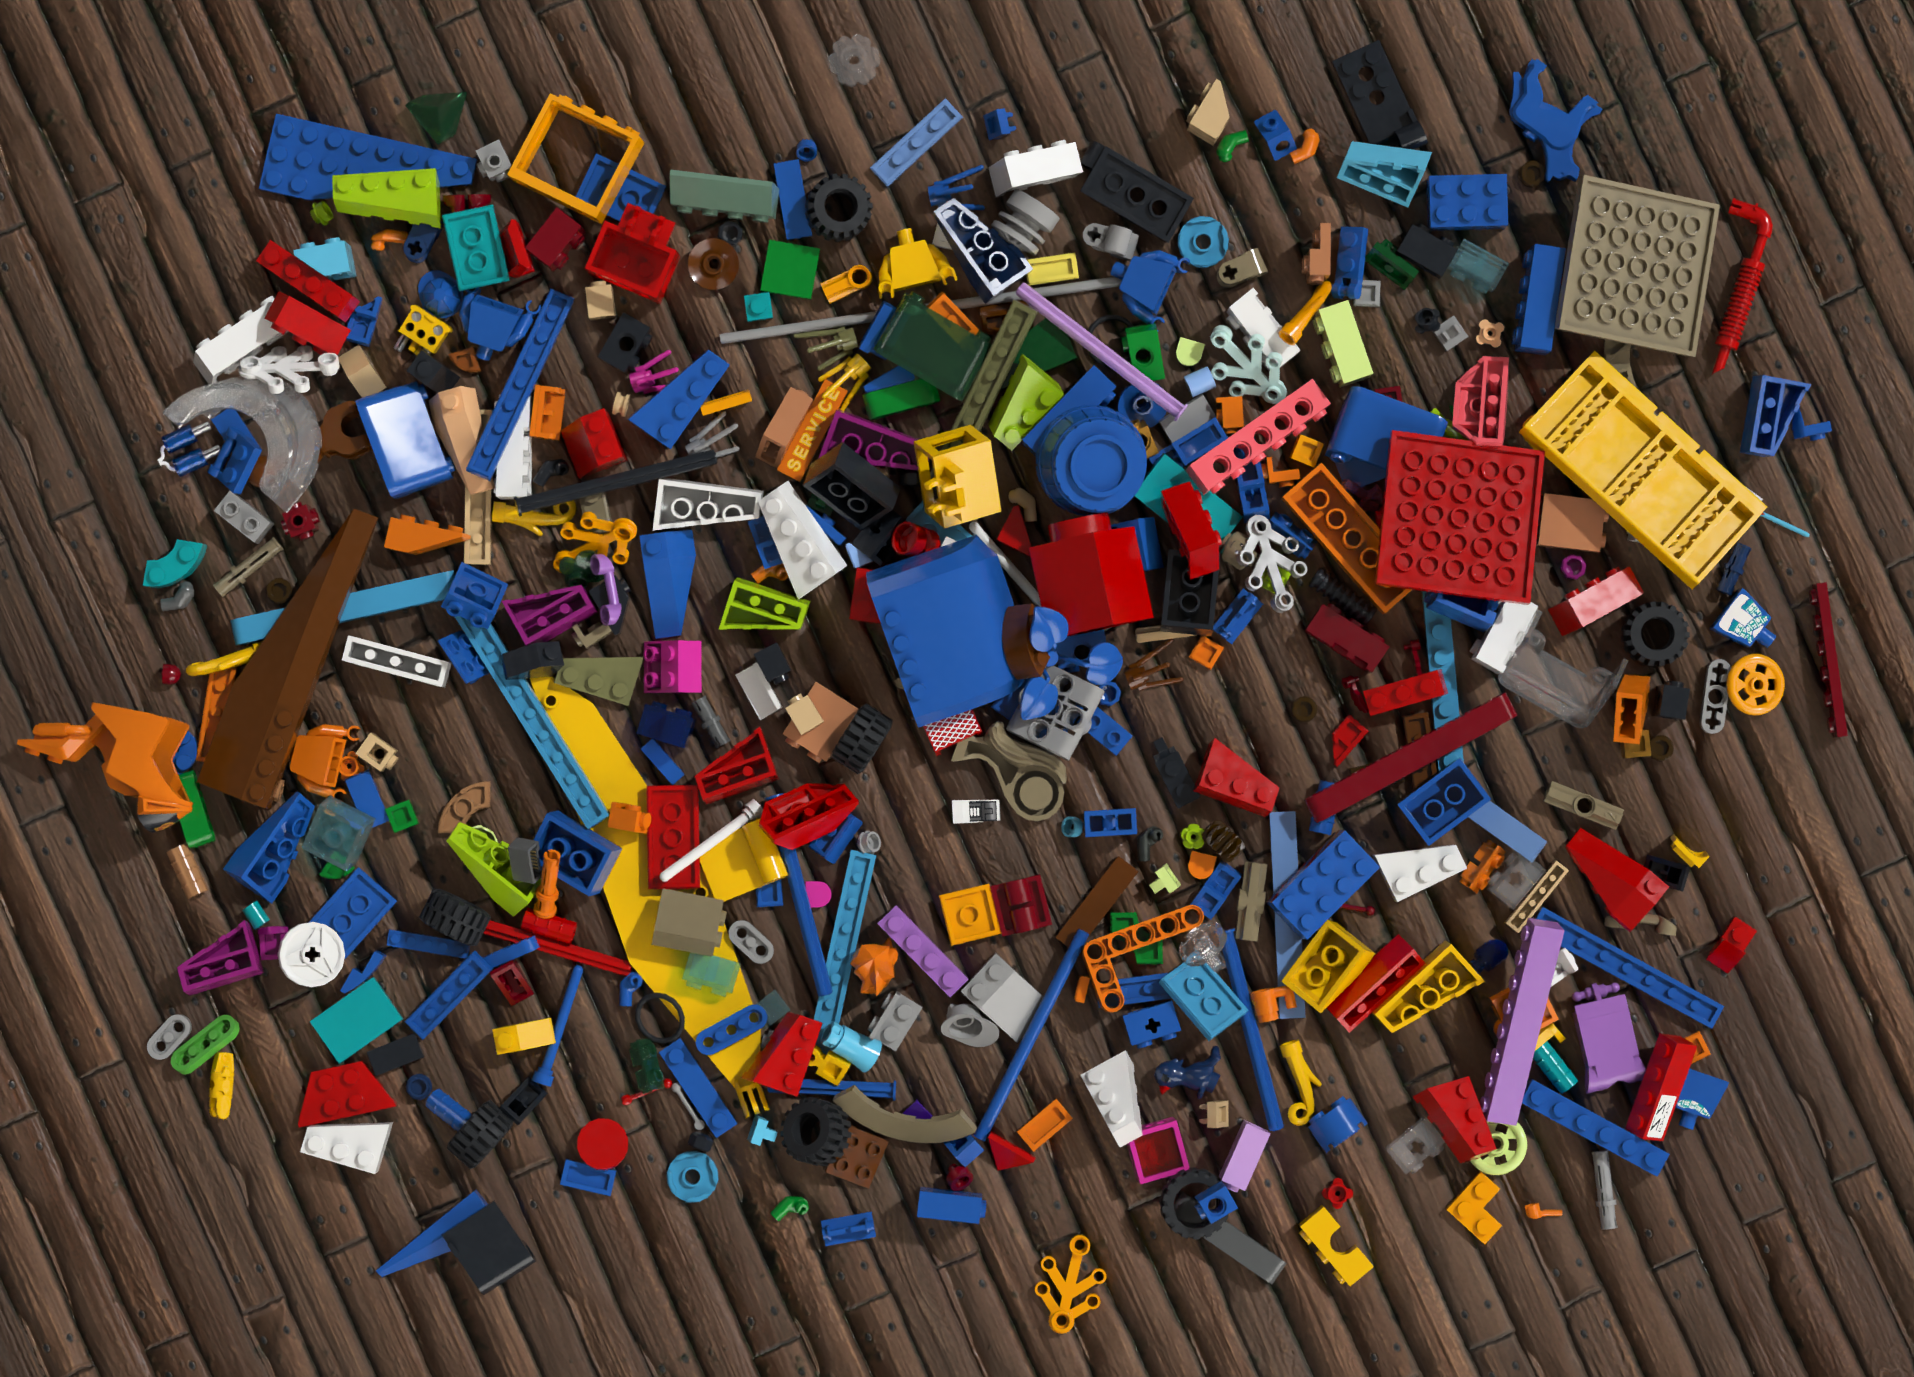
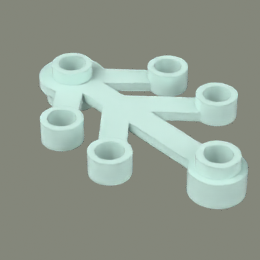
[1210,325,1287,404]

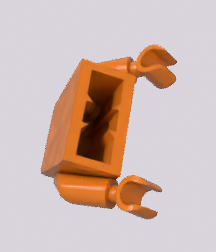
[289,724,361,804]

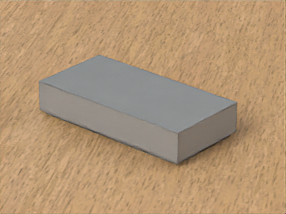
[1158,394,1216,443]

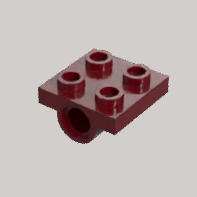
[990,874,1052,937]

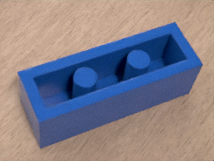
[641,738,685,785]

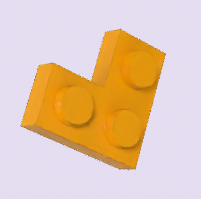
[1446,1171,1502,1244]

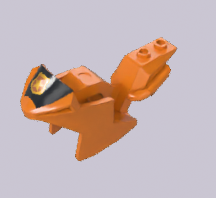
[17,702,193,833]

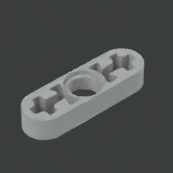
[1699,659,1731,734]

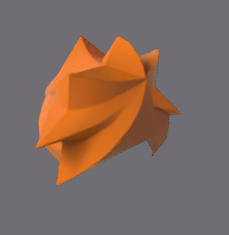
[850,937,898,996]

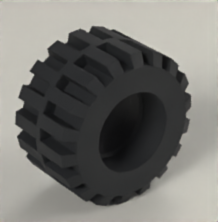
[805,174,873,242]
[1621,602,1690,667]
[832,703,893,774]
[419,889,491,946]
[780,1097,851,1166]
[447,1100,513,1169]

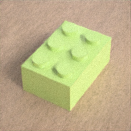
[1313,300,1373,388]

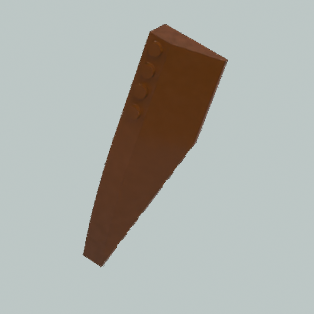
[197,509,378,809]

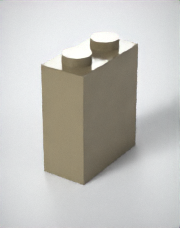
[651,888,727,957]

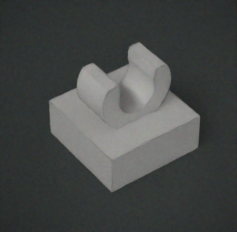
[1432,316,1468,352]

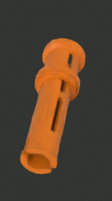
[533,849,561,919]

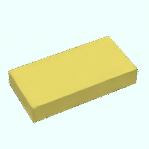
[1026,253,1079,286]

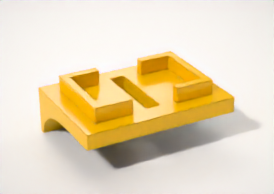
[1670,834,1710,868]

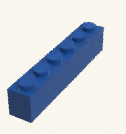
[1522,1078,1670,1177]

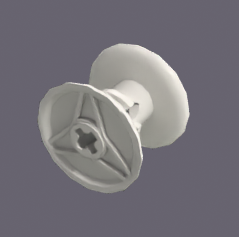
[278,922,345,987]

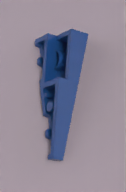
[376,1190,488,1277]

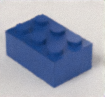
[1426,174,1508,231]
[1397,757,1491,846]
[534,811,622,896]

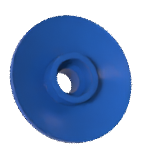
[1117,383,1167,428]

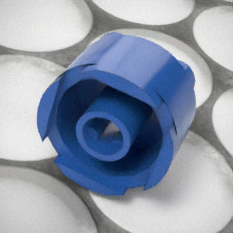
[1308,1096,1368,1153]

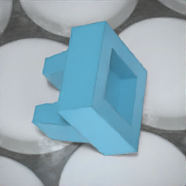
[747,1115,778,1146]

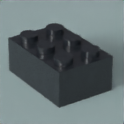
[803,442,901,530]
[1160,549,1220,637]

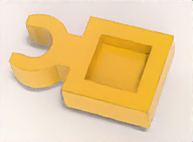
[808,1045,851,1086]

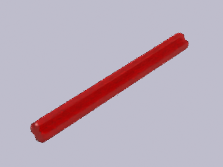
[483,920,632,976]

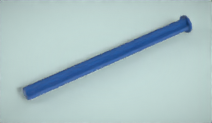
[764,793,833,996]
[1215,928,1284,1131]

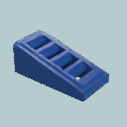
[864,360,915,393]

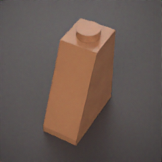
[755,387,813,469]

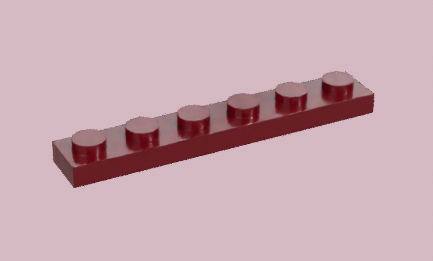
[1809,582,1848,738]

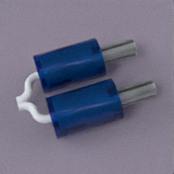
[158,422,221,477]

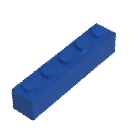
[386,929,470,959]

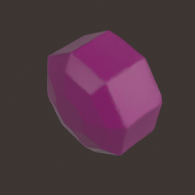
[1560,554,1586,580]

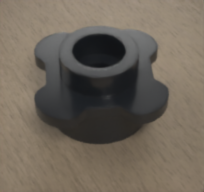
[1414,308,1441,334]

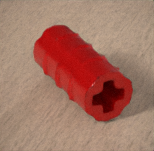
[521,907,577,944]

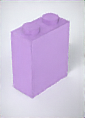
[1219,1120,1270,1193]

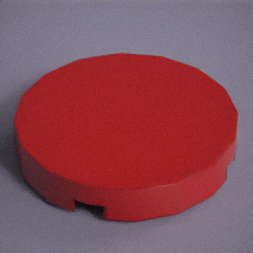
[577,1118,628,1170]

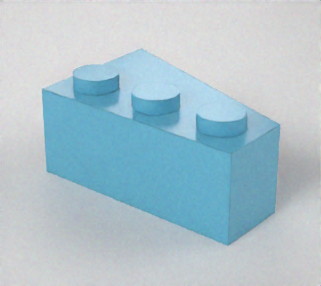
[1337,141,1432,207]

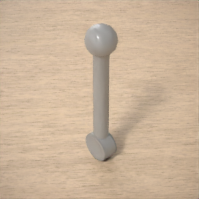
[671,1082,705,1130]

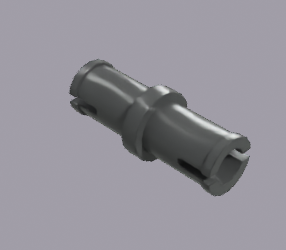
[691,695,731,748]

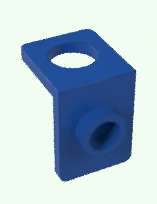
[1254,110,1297,161]

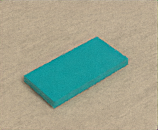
[1134,453,1243,547]

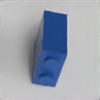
[917,1187,986,1224]

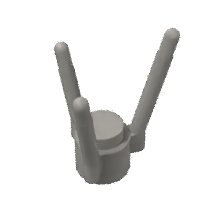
[685,411,740,458]

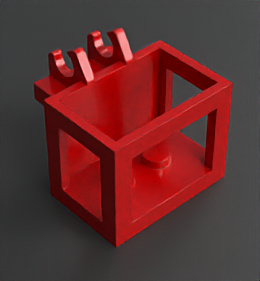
[585,203,680,305]

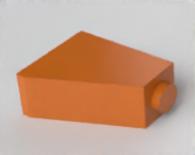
[1613,674,1650,744]

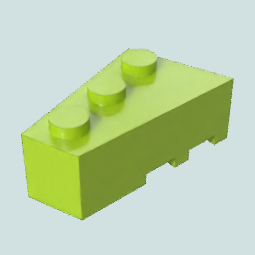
[719,577,810,630]

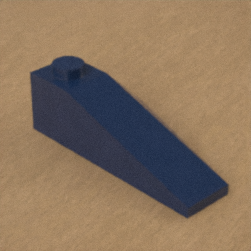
[932,198,1033,304]

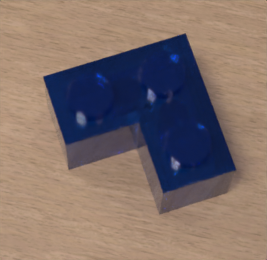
[636,701,696,749]

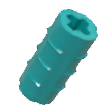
[1533,1041,1578,1094]

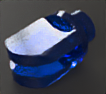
[1469,939,1509,974]

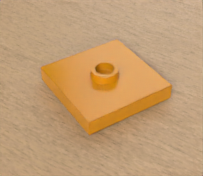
[939,883,1001,946]

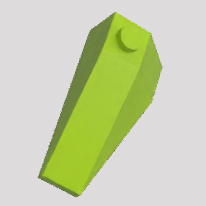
[446,822,541,917]

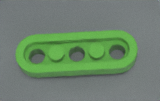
[171,1015,240,1074]

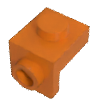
[1261,457,1300,488]

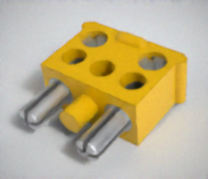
[394,305,453,354]

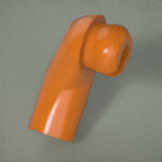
[370,229,408,251]

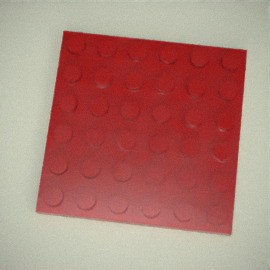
[1375,430,1545,605]

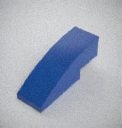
[1147,417,1228,468]
[1234,437,1270,523]

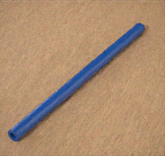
[974,929,1090,1141]

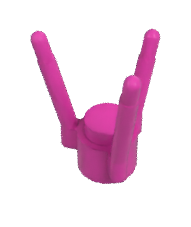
[629,350,679,395]

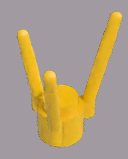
[818,354,871,411]

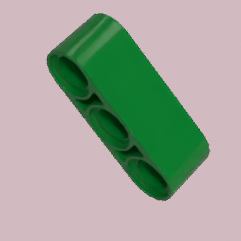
[862,376,941,420]
[178,770,216,849]

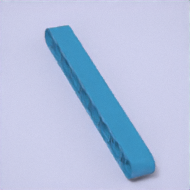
[230,571,455,646]

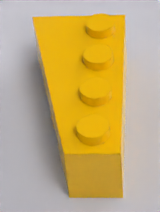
[1372,940,1485,1033]

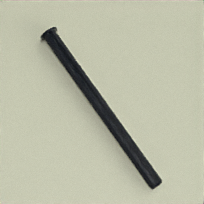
[514,450,717,517]

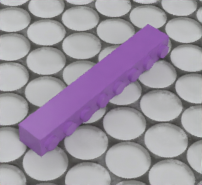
[1479,918,1565,1126]

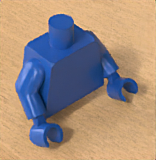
[1110,250,1190,332]
[459,287,541,360]

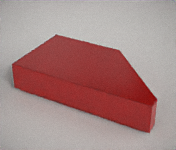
[1332,714,1369,767]

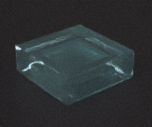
[756,990,791,1026]

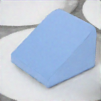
[845,543,873,569]

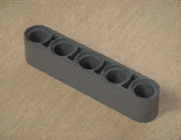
[1174,1191,1287,1284]

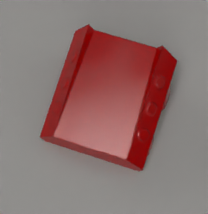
[500,219,535,279]

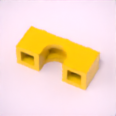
[1298,1205,1374,1286]

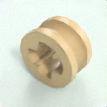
[612,392,630,417]

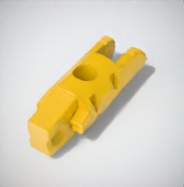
[209,1052,234,1120]

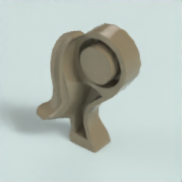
[951,721,1067,821]

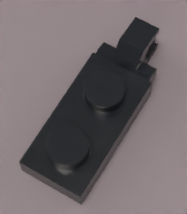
[1153,737,1201,809]

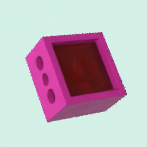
[1127,1117,1190,1184]

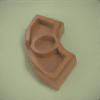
[438,781,491,833]

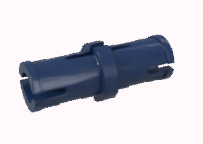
[1716,542,1752,596]

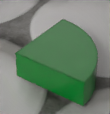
[319,853,356,879]

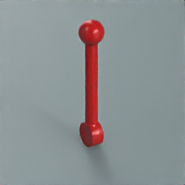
[621,1078,672,1105]

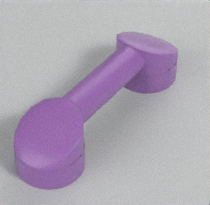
[590,554,622,626]

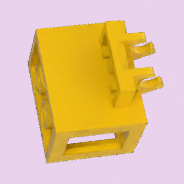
[914,425,1001,529]

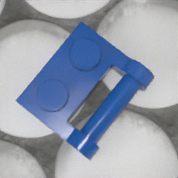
[207,426,262,494]

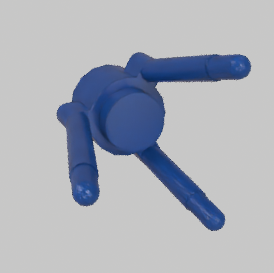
[928,165,985,210]

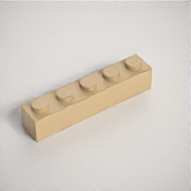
[1504,860,1569,933]

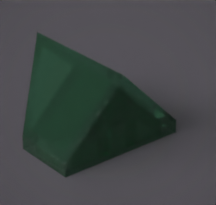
[405,92,467,145]

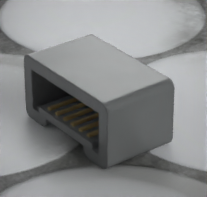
[508,838,542,884]

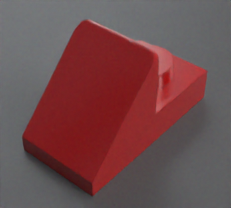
[1706,916,1757,974]

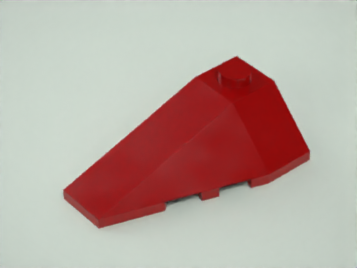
[1565,828,1669,932]

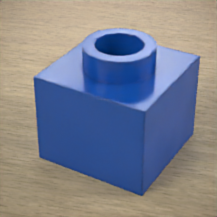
[943,1134,984,1167]

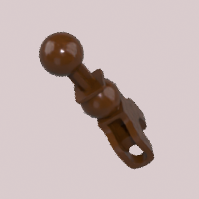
[248,401,373,488]

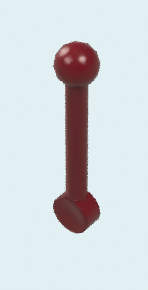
[1340,904,1375,916]

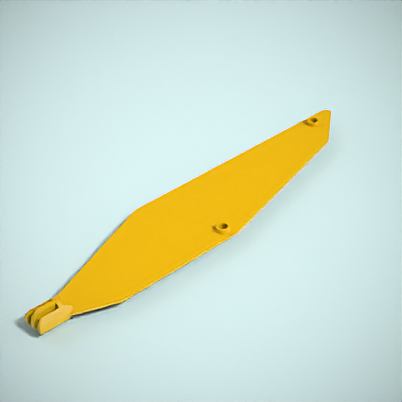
[530,677,770,1119]

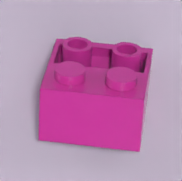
[644,640,702,693]

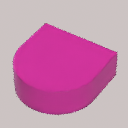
[806,881,832,907]

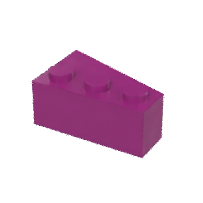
[177,920,264,995]

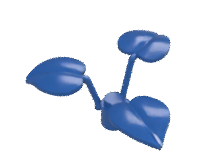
[1020,606,1123,720]

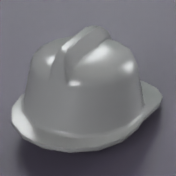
[941,1004,999,1047]

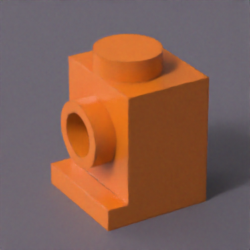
[1215,396,1244,435]
[608,802,651,834]

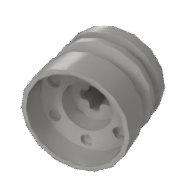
[991,189,1060,256]

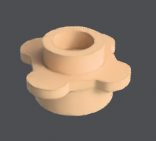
[1476,319,1504,348]

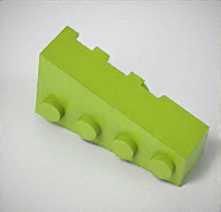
[332,168,441,228]

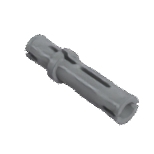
[1592,1150,1618,1230]

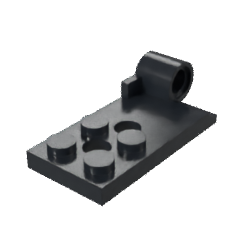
[1331,40,1428,150]
[1080,140,1194,243]

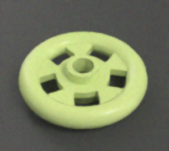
[1470,1121,1527,1175]

